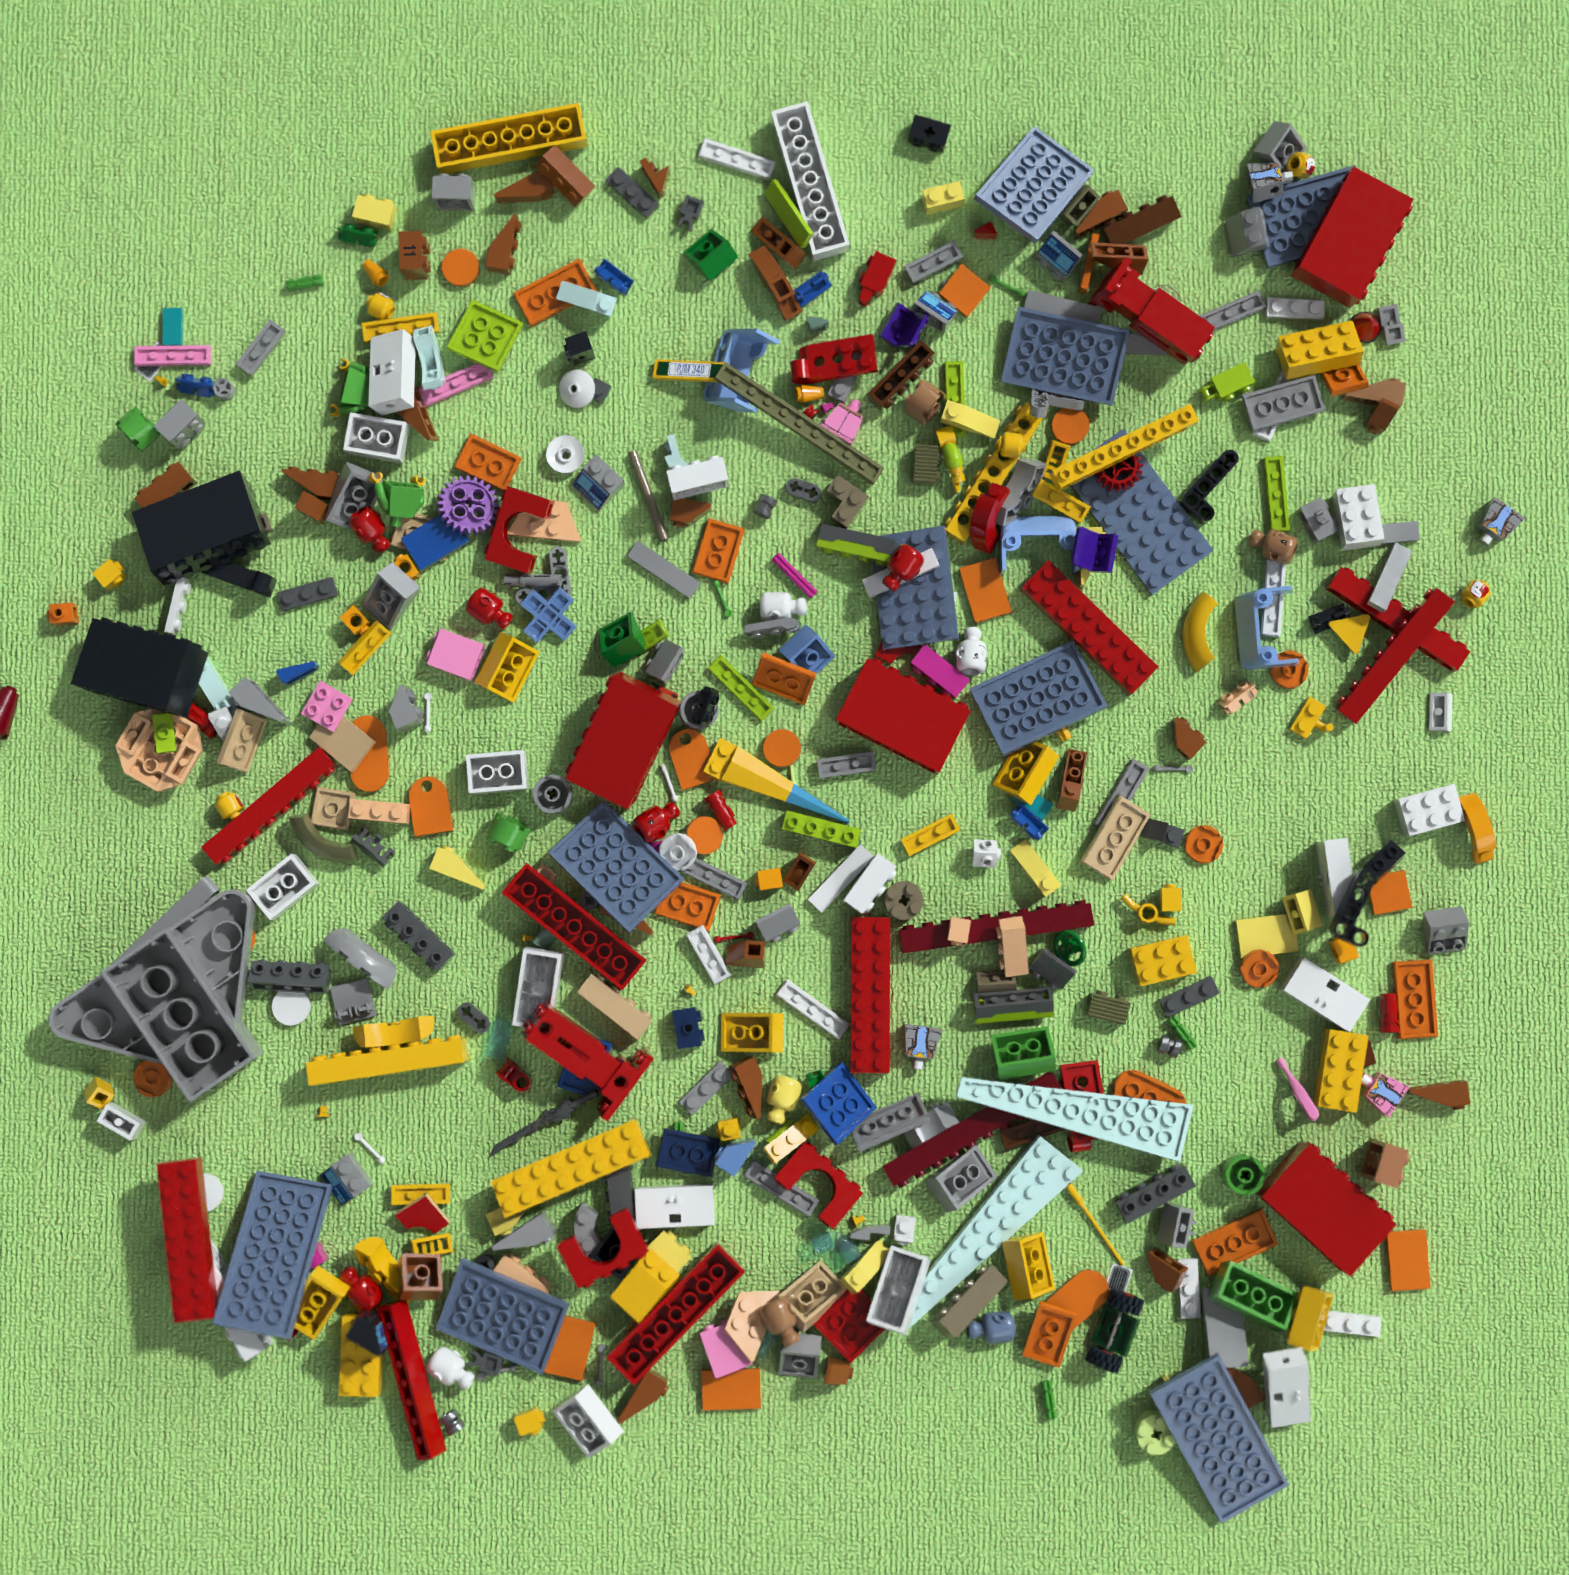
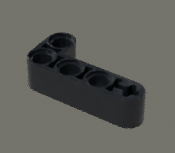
[1180,450,1239,524]
[201,562,277,598]
[1329,868,1376,947]

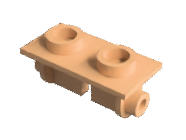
[1217,680,1258,715]

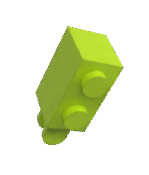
[1198,362,1255,403]

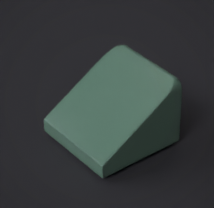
[806,316,829,334]
[533,928,557,949]

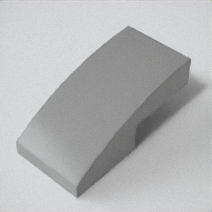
[1377,304,1406,345]
[850,1224,891,1240]

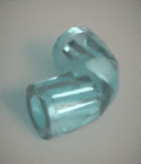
[810,1231,862,1265]

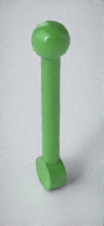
[989,275,1025,297]
[712,580,732,617]

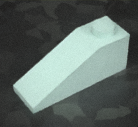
[556,281,617,317]

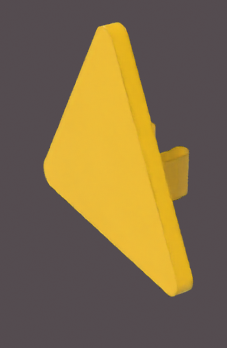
[1328,614,1370,654]

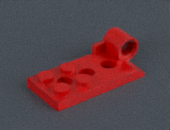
[790,334,878,385]
[1059,1060,1104,1153]

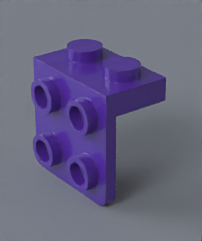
[878,303,929,348]
[1071,527,1119,573]

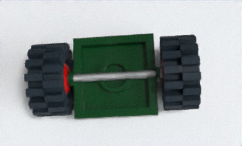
[1085,1288,1144,1374]

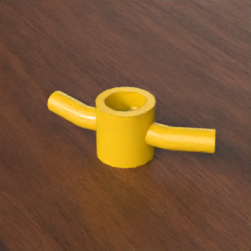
[1120,893,1176,926]

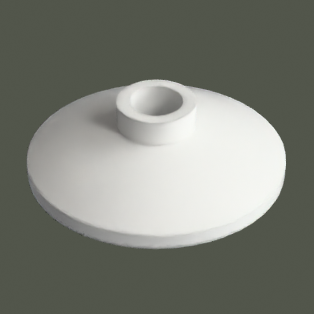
[559,370,595,408]
[546,435,584,473]

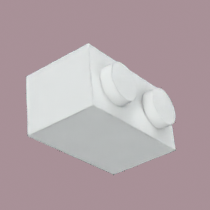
[97,1103,146,1140]

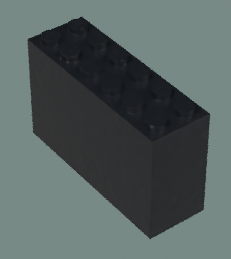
[132,470,271,585]
[70,617,209,718]

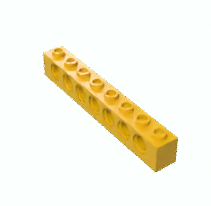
[944,402,1043,545]
[1050,403,1199,492]

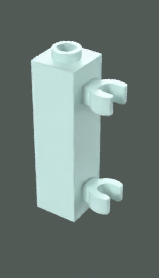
[199,657,240,717]

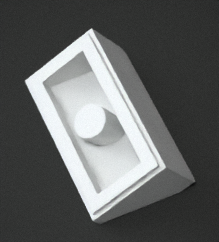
[1429,692,1453,732]

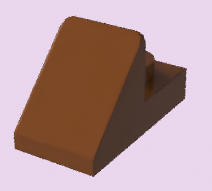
[639,157,670,199]
[783,853,816,891]

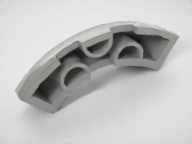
[996,459,1046,527]
[324,928,396,989]

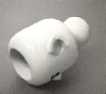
[760,592,807,621]
[955,627,987,676]
[427,1347,475,1390]

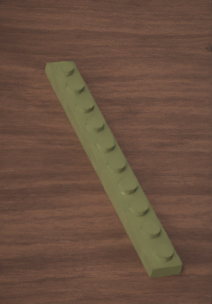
[714,362,884,484]

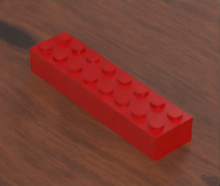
[1020,560,1159,696]
[502,863,647,991]
[850,917,890,1073]
[156,1157,218,1323]
[606,1242,745,1385]

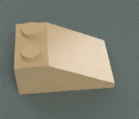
[778,1260,847,1333]

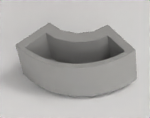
[903,1102,959,1149]
[574,1201,602,1258]

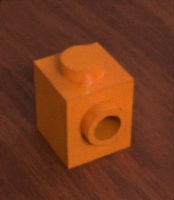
[47,602,79,626]

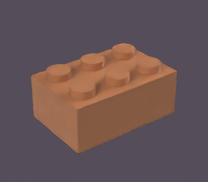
[1360,1138,1409,1188]

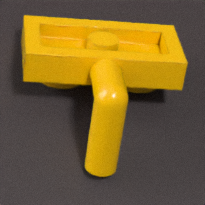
[1289,697,1334,739]

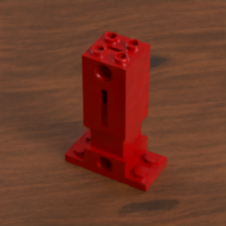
[1087,256,1215,365]
[522,1001,654,1122]

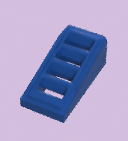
[276,661,320,685]

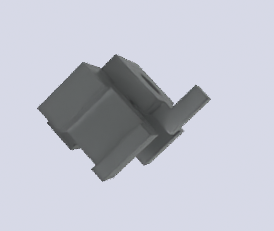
[351,825,396,868]

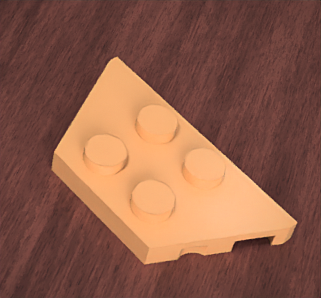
[507,501,581,542]
[723,1291,781,1363]

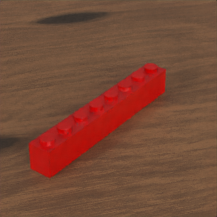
[1325,567,1471,673]
[1336,587,1455,724]
[201,747,338,865]
[377,1300,447,1460]

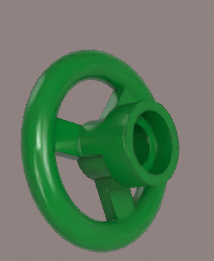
[1053,930,1087,967]

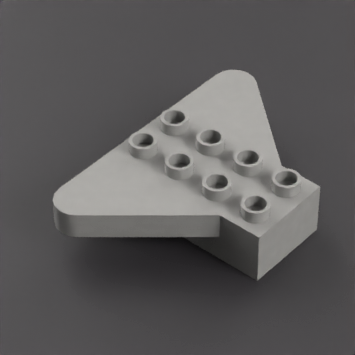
[49,889,264,1102]

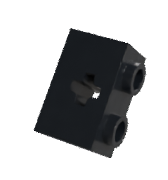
[908,114,951,153]
[563,331,595,366]
[1363,840,1405,885]

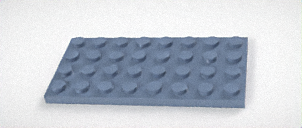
[1071,429,1214,596]
[212,1171,333,1340]
[1149,1353,1289,1524]

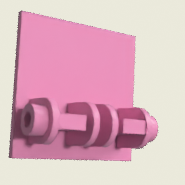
[301,681,353,732]

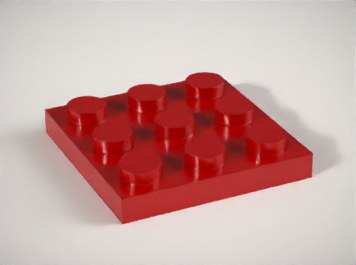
[813,1289,885,1363]

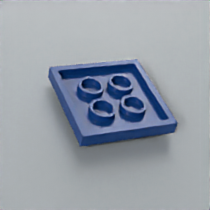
[800,1062,877,1145]

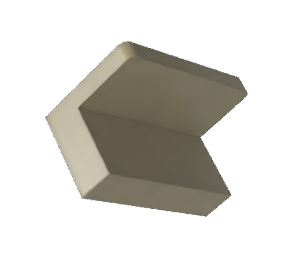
[976,970,1017,994]

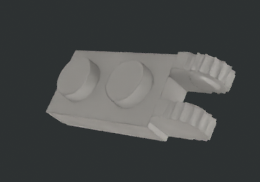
[745,618,801,639]

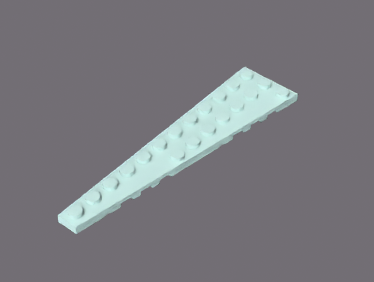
[956,1077,1193,1162]
[909,1134,1083,1328]

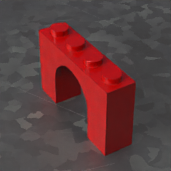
[484,486,555,574]
[772,1142,863,1230]
[557,1207,649,1289]

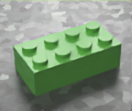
[1208,1261,1298,1332]

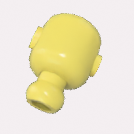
[766,1075,802,1125]

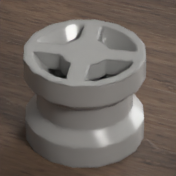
[213,378,235,400]

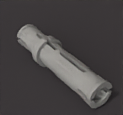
[504,573,562,588]

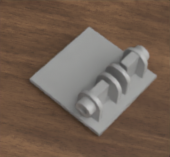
[330,978,377,1025]

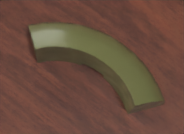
[289,813,358,863]

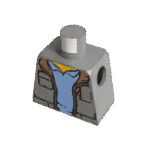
[1247,163,1293,203]
[1477,497,1525,547]
[904,1024,942,1070]

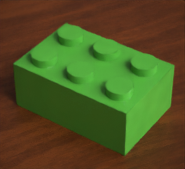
[991,1026,1056,1080]

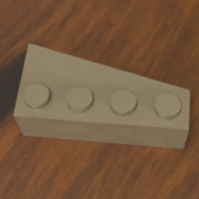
[930,1265,1009,1339]

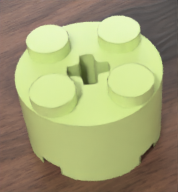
[1134,1410,1176,1455]

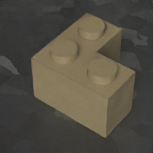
[826,475,869,529]

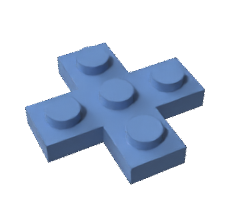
[520,587,577,643]

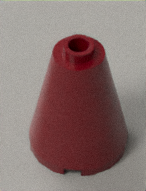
[0,685,20,741]

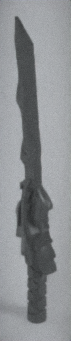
[490,1089,599,1157]

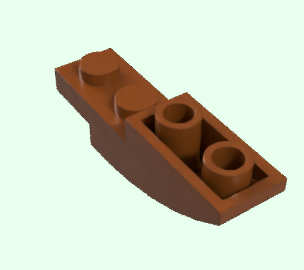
[748,245,803,321]

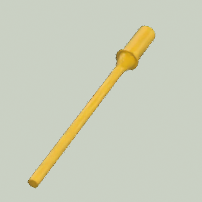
[1065,1183,1125,1266]

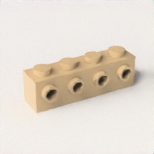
[577,973,653,1040]

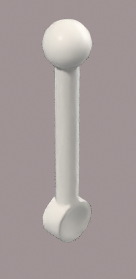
[424,693,432,733]
[661,764,679,802]
[354,1133,385,1164]

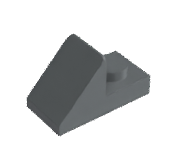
[1141,819,1185,848]

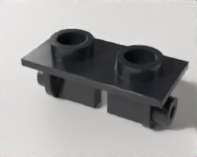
[1308,603,1351,634]
[692,686,720,728]

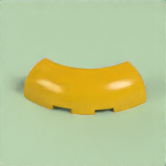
[1182,592,1218,673]
[352,1016,434,1048]
[354,1237,411,1305]

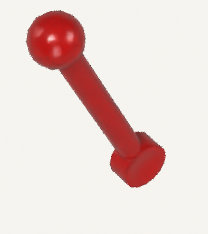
[714,932,754,943]

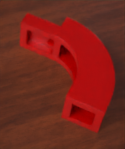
[970,483,1010,554]

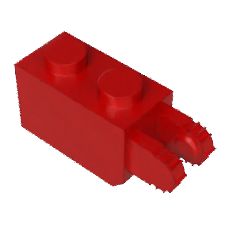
[858,251,897,307]

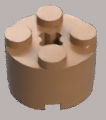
[904,379,946,425]

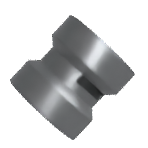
[753,494,778,519]
[1157,1034,1182,1059]
[439,1408,465,1436]

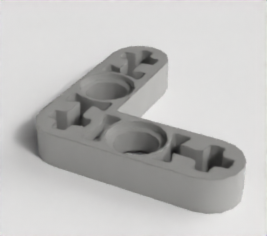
[1029,389,1086,418]
[516,546,571,604]

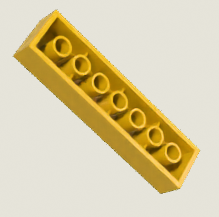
[430,103,588,174]
[306,1035,469,1086]
[490,1119,652,1218]

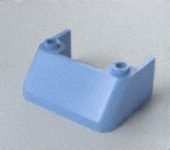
[703,329,780,413]
[999,516,1079,575]
[1235,585,1299,670]

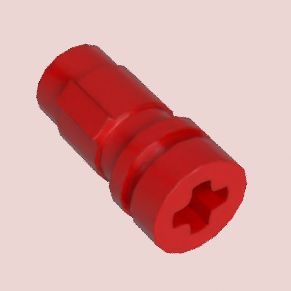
[187,703,218,739]
[704,789,737,831]
[1379,993,1400,1033]

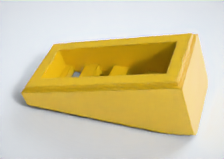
[1043,440,1071,480]
[410,1233,453,1254]

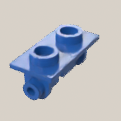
[594,258,634,296]
[794,270,833,308]
[175,374,215,398]
[1010,803,1049,841]

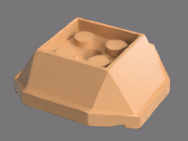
[115,709,203,792]

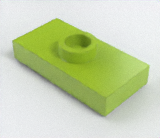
[640,619,670,655]
[152,713,177,754]

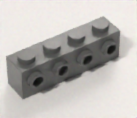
[382,901,456,971]
[248,959,331,994]
[1114,1163,1196,1223]

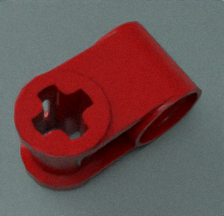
[495,1057,533,1092]

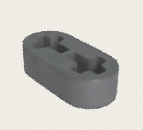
[786,478,821,503]
[458,1003,491,1033]

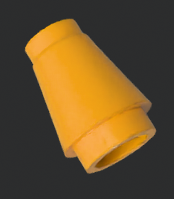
[362,259,389,287]
[795,385,824,404]

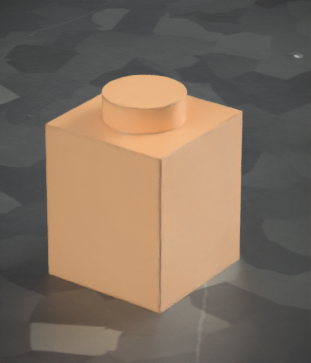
[947,917,971,946]

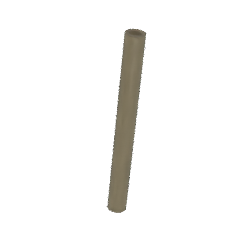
[628,450,669,542]

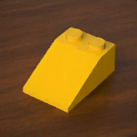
[721,1013,783,1052]
[610,1249,680,1324]

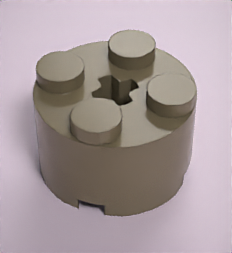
[884,881,924,920]

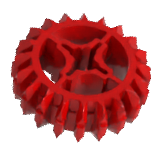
[1093,441,1143,492]

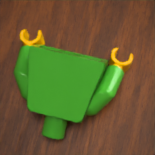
[329,358,370,417]
[368,472,425,527]

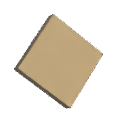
[311,787,356,831]

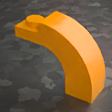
[1459,793,1496,864]

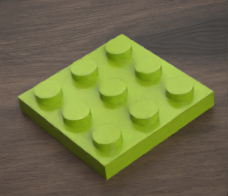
[447,299,524,374]

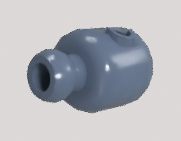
[966,1311,1015,1344]

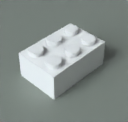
[343,413,410,464]
[666,456,729,500]
[1332,484,1384,550]
[466,750,529,795]
[1393,784,1465,837]
[246,853,320,920]
[843,853,897,914]
[553,1384,624,1458]

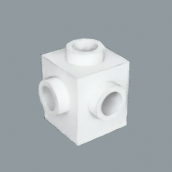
[972,839,1001,868]

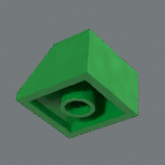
[683,229,738,281]
[599,612,646,668]

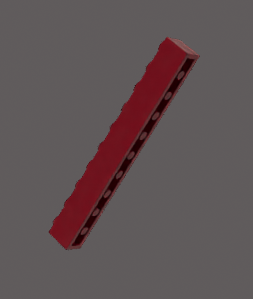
[899,900,1094,953]
[882,1072,1062,1189]

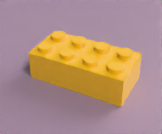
[1275,320,1364,380]
[1313,1028,1369,1113]
[339,1313,384,1397]

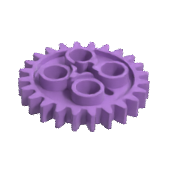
[437,475,500,536]

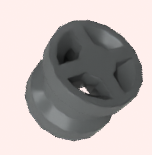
[580,892,599,910]
[475,1254,496,1270]

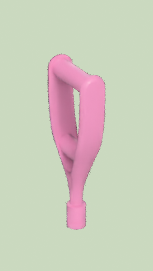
[1276,1057,1319,1121]

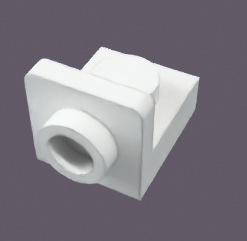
[893,1214,916,1245]

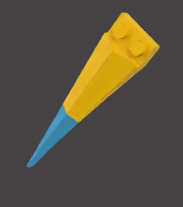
[703,738,850,823]

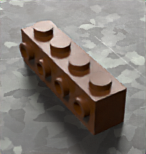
[1100,194,1181,244]
[867,340,935,411]

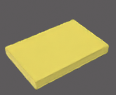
[1235,914,1299,958]

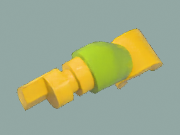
[935,425,965,492]

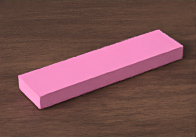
[134,345,212,367]
[418,363,495,407]

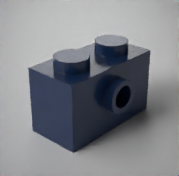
[672,1007,705,1049]

